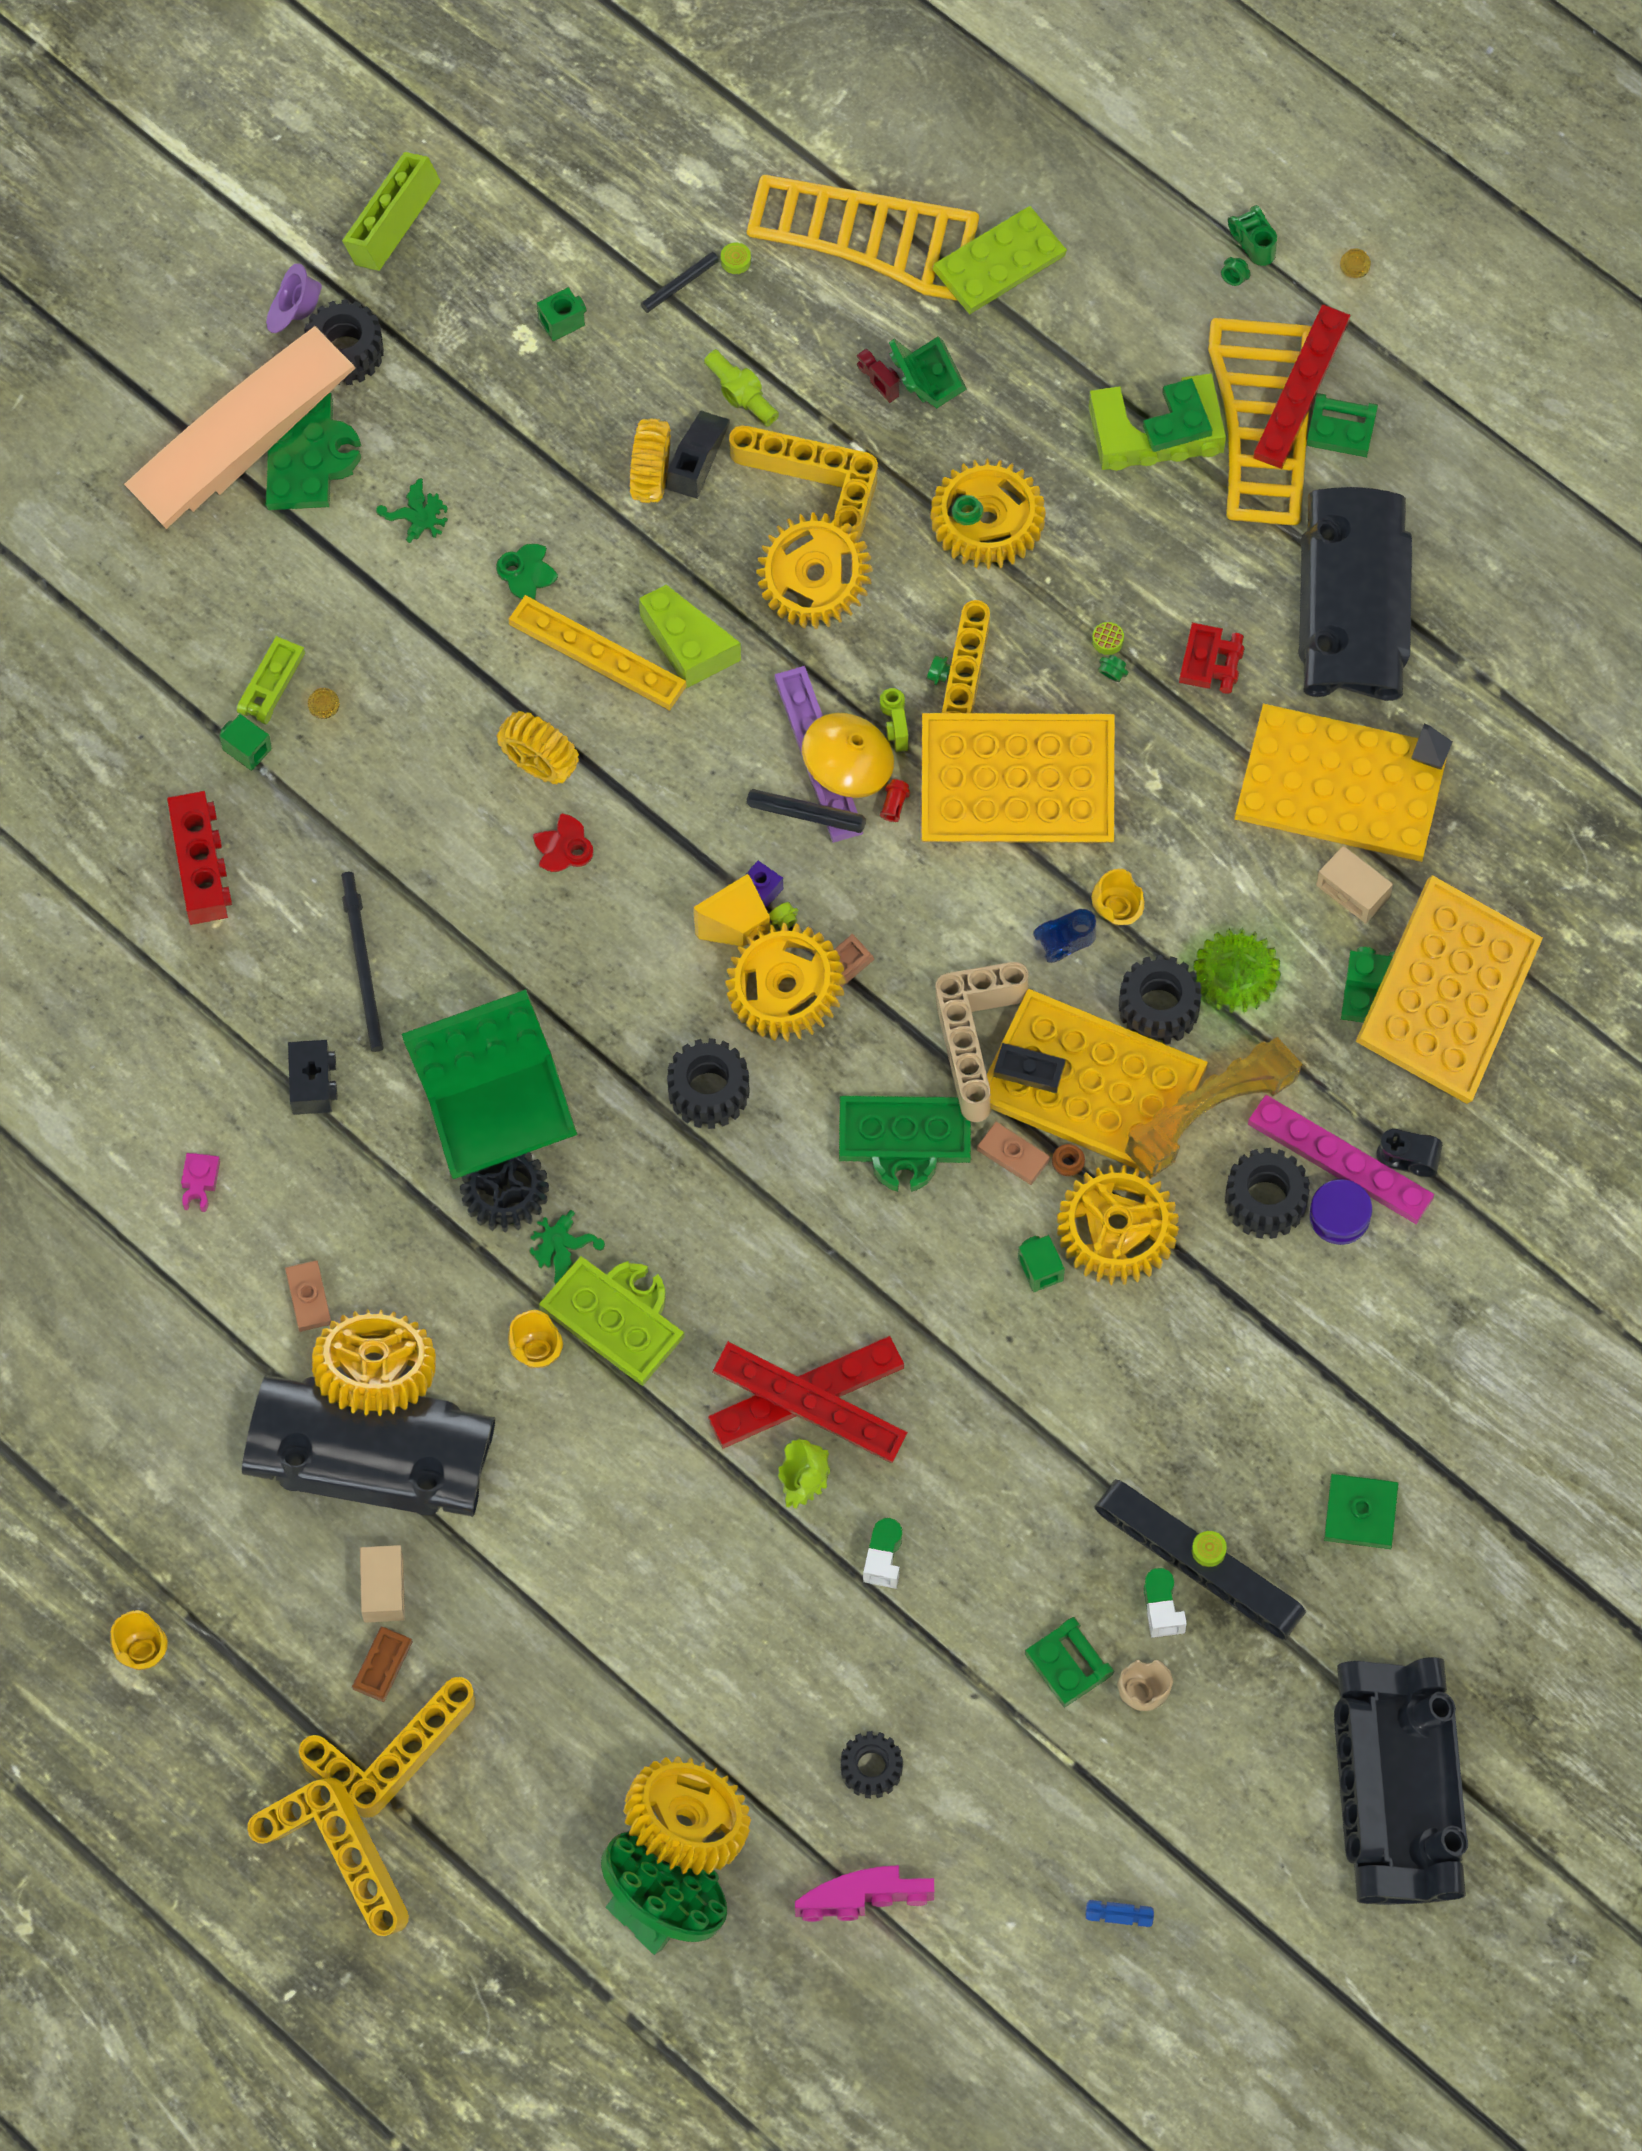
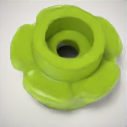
[769,902,798,929]

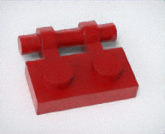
[1179,622,1245,694]

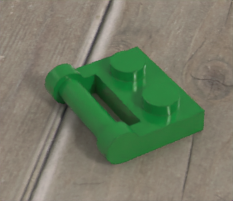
[1306,393,1378,458]
[1025,1617,1115,1708]

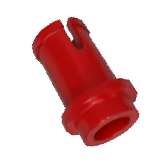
[880,779,910,822]

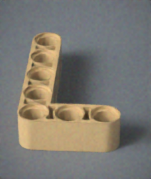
[936,962,1028,1122]

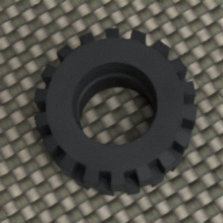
[304,300,384,385]
[1119,955,1202,1045]
[667,1038,750,1129]
[1225,1148,1310,1239]

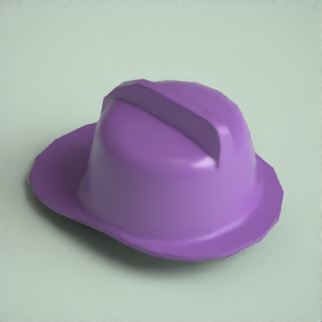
[266,264,322,333]

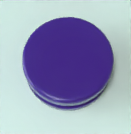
[1309,1179,1372,1245]

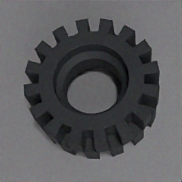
[841,1731,903,1799]

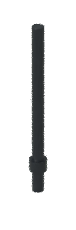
[341,871,384,1052]

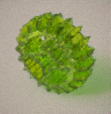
[1193,927,1281,1014]

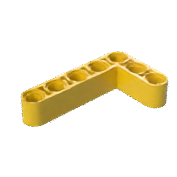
[729,425,878,541]
[942,600,990,713]
[299,1677,475,1818]
[247,1777,409,1936]

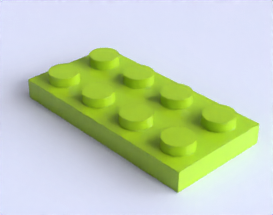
[933,206,1067,315]

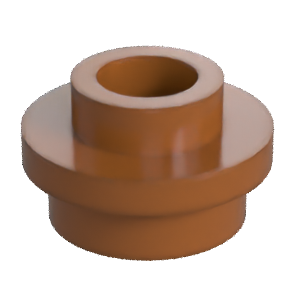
[1052,1144,1085,1176]

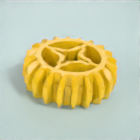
[629,418,671,503]
[496,711,579,785]

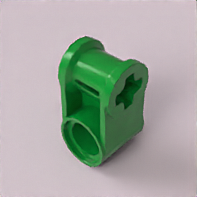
[1228,205,1277,266]

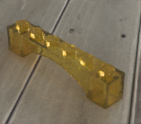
[1125,1037,1303,1179]

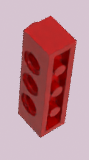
[167,791,232,925]

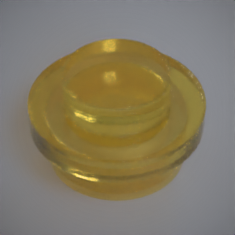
[1340,248,1371,279]
[308,688,340,719]

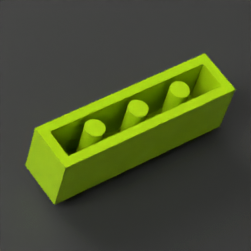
[342,152,441,271]

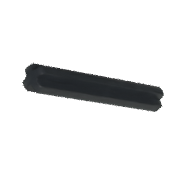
[746,789,866,833]

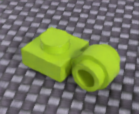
[880,688,908,752]

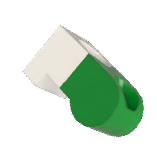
[863,1518,902,1589]
[1144,1568,1186,1638]

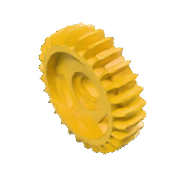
[930,458,1046,570]
[756,512,873,629]
[725,922,846,1042]
[1057,1165,1179,1285]
[312,1309,436,1416]
[623,1756,751,1875]

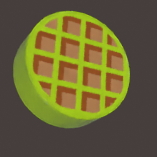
[1092,622,1124,655]

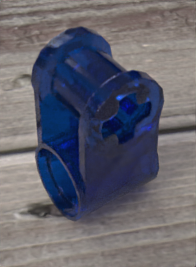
[1033,909,1096,963]

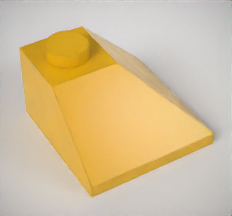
[694,874,770,947]

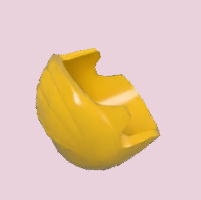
[1092,868,1145,925]
[508,1310,563,1368]
[110,1610,168,1670]

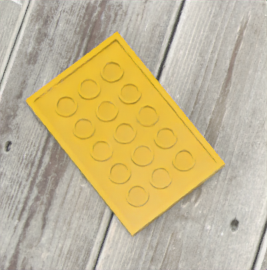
[1234,703,1447,862]
[921,713,1115,843]
[1355,875,1543,1104]
[975,989,1208,1177]

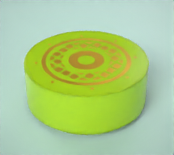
[721,242,751,274]
[1192,1531,1227,1567]

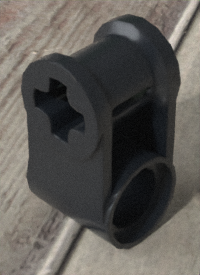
[1376,1128,1443,1177]

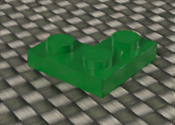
[1143,378,1213,452]

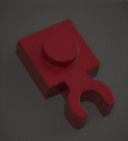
[857,349,900,403]

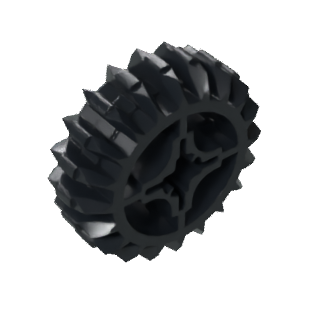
[460,1152,549,1233]

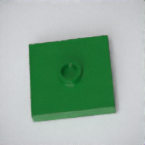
[1324,1474,1399,1550]

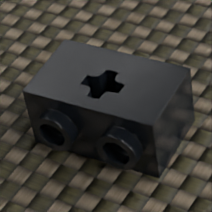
[288,1040,338,1115]

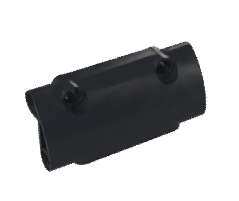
[1298,487,1412,701]
[242,1375,495,1517]
[1334,1657,1468,1905]

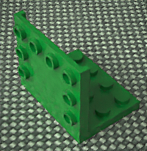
[402,989,578,1179]

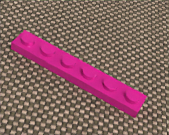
[1248,1095,1435,1225]

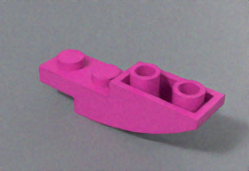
[795,1865,935,1922]

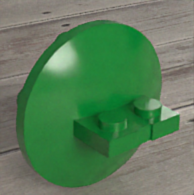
[601,1831,727,1955]

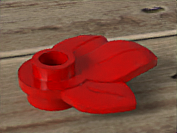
[533,813,594,872]

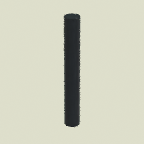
[641,252,719,313]

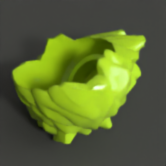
[778,1438,830,1509]

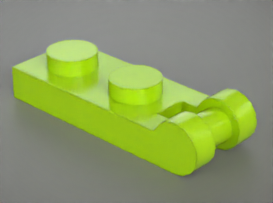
[237,636,305,725]

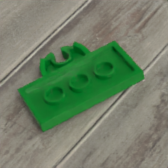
[266,393,362,510]
[839,1096,971,1192]

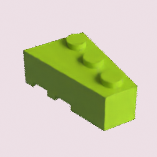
[639,584,741,689]

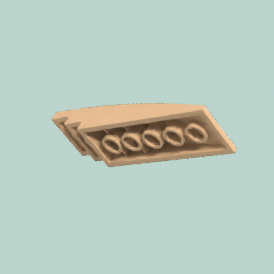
[124,326,355,529]

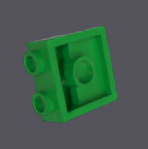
[1340,947,1395,1023]

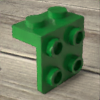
[889,336,967,409]

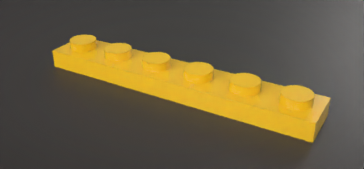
[509,595,687,711]

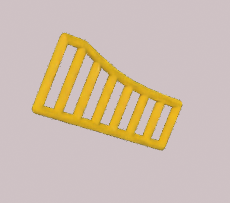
[746,175,979,301]
[1208,318,1312,526]

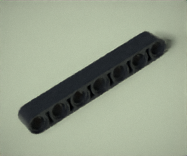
[1094,1479,1306,1640]

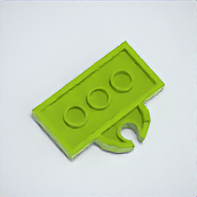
[539,1256,685,1386]

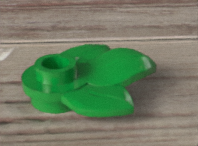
[496,543,558,600]

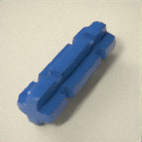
[1085,1900,1154,1927]

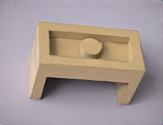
[1316,846,1393,924]
[360,1545,405,1623]

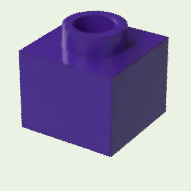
[745,860,784,909]

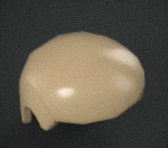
[1117,1660,1173,1711]

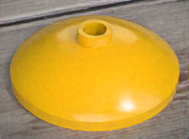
[802,713,894,798]

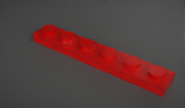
[1253,304,1351,469]
[708,1336,904,1449]
[712,1341,908,1464]

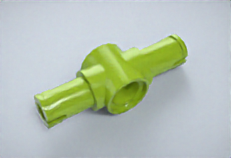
[704,349,779,427]

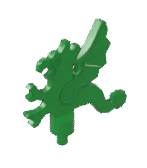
[376,478,448,543]
[530,1210,605,1285]

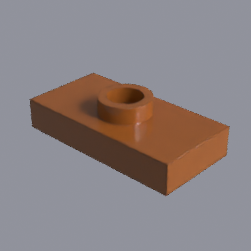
[352,1626,413,1703]

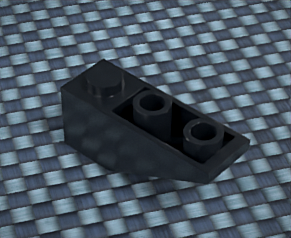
[667,411,730,499]

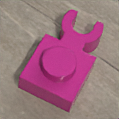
[181,1153,220,1212]

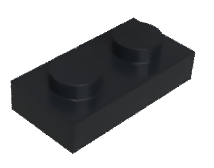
[993,1043,1066,1093]

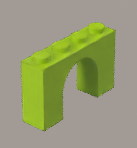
[1089,373,1226,471]

